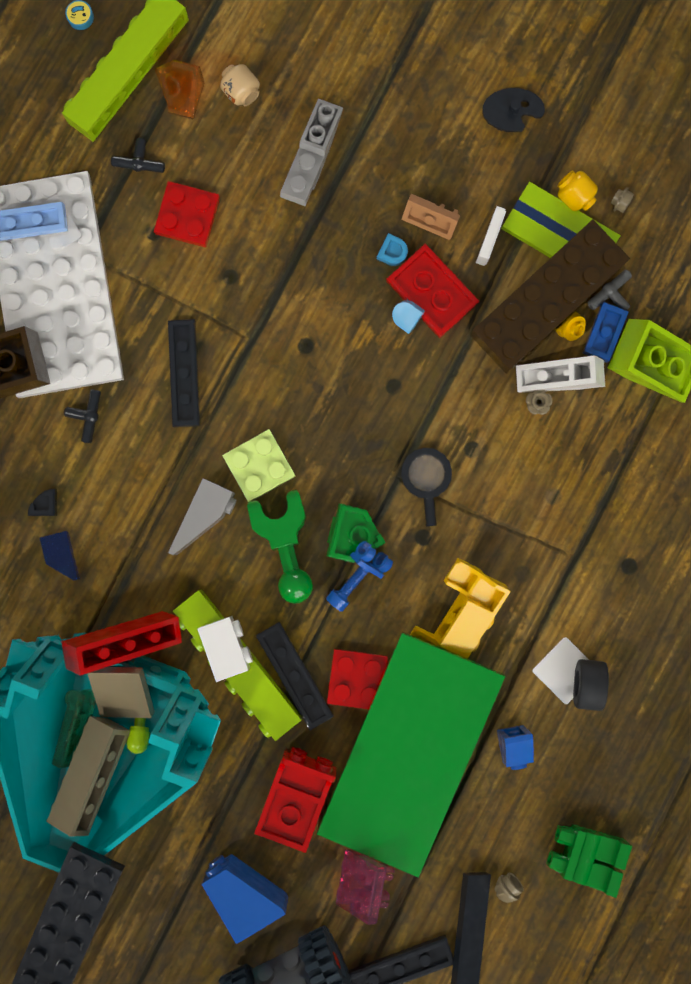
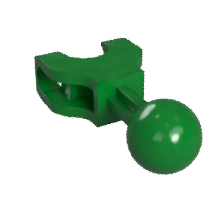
[247,489,313,604]

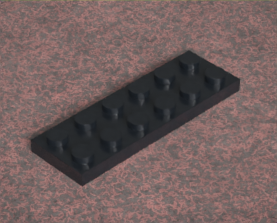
[12,842,125,984]

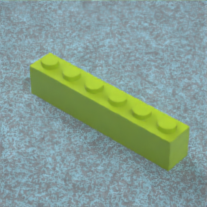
[62,0,189,142]
[173,590,302,741]

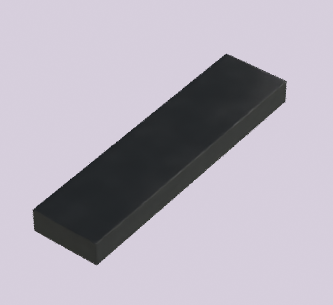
[168,319,201,428]
[256,622,334,730]
[451,872,491,984]
[348,935,454,984]

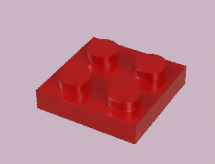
[154,181,220,248]
[327,649,388,709]

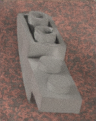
[280,99,343,206]

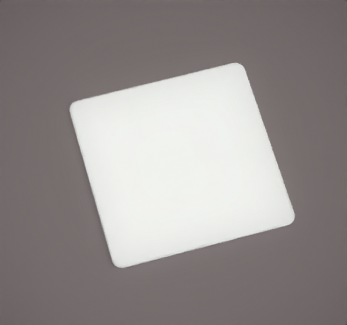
[533,637,589,704]

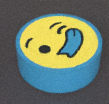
[65,0,94,30]

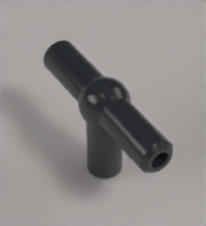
[111,138,165,173]
[64,389,101,443]

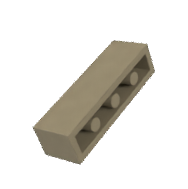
[47,716,130,837]

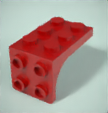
[254,747,336,853]

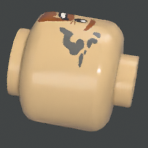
[220,64,260,106]

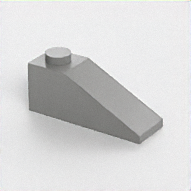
[168,479,237,555]

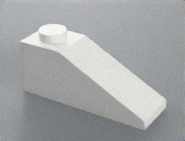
[516,356,605,393]

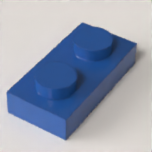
[582,302,628,363]

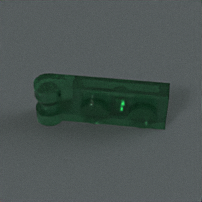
[52,689,96,768]

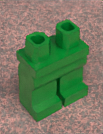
[546,824,632,898]

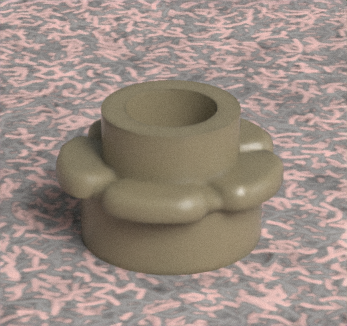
[611,187,635,213]
[526,390,552,415]

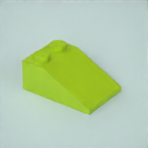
[608,319,691,403]

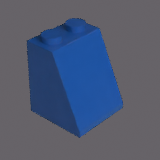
[202,854,288,944]

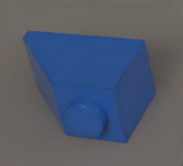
[497,725,534,770]

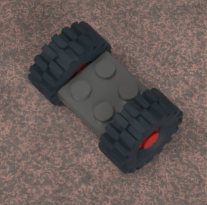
[218,925,352,984]

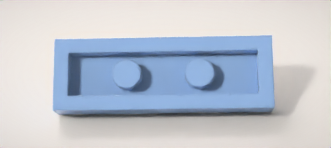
[0,202,68,241]

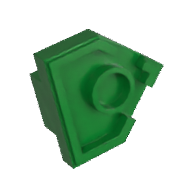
[326,504,386,563]

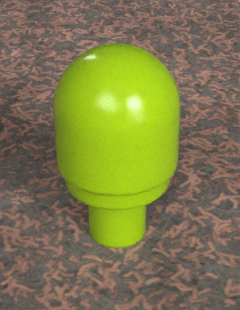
[127,718,150,754]

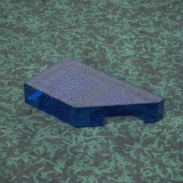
[40,531,80,580]

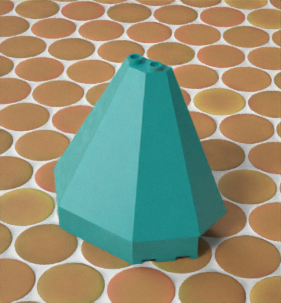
[0,633,221,872]

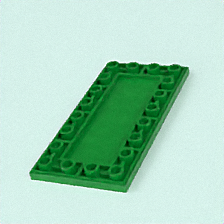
[317,632,505,878]

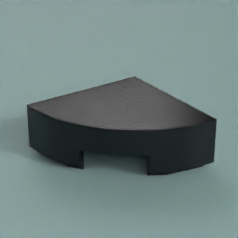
[28,489,57,516]

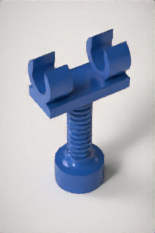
[326,541,393,612]

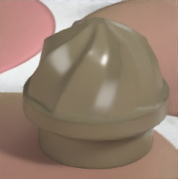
[495,873,524,903]

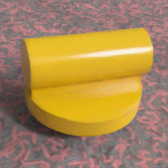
[555,312,586,341]

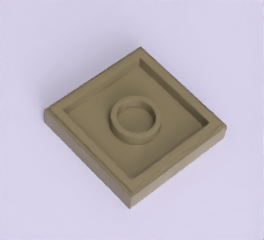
[87,667,155,718]

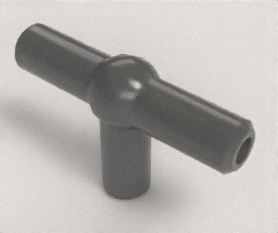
[588,270,632,311]

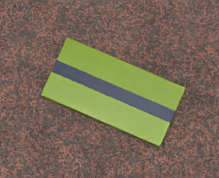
[501,182,621,258]

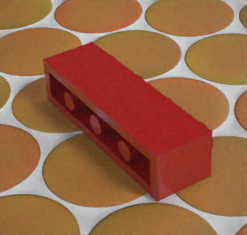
[61,611,182,676]

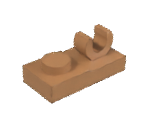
[401,194,460,240]

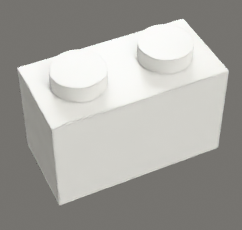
[198,616,253,682]

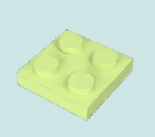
[222,429,296,502]

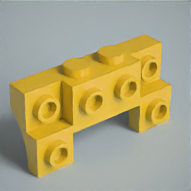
[410,558,511,659]

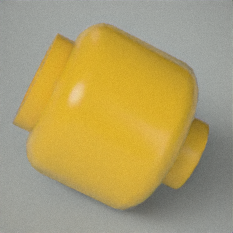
[557,171,598,211]

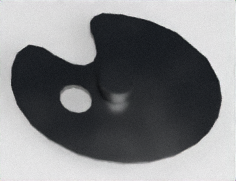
[482,88,545,132]

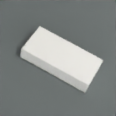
[476,206,506,266]

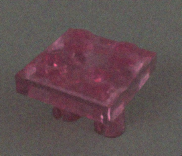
[336,849,394,925]

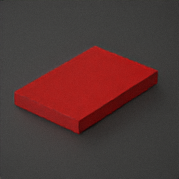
[386,243,480,338]

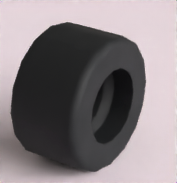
[573,659,609,711]

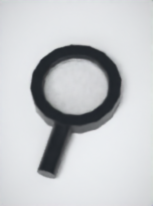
[401,448,452,527]

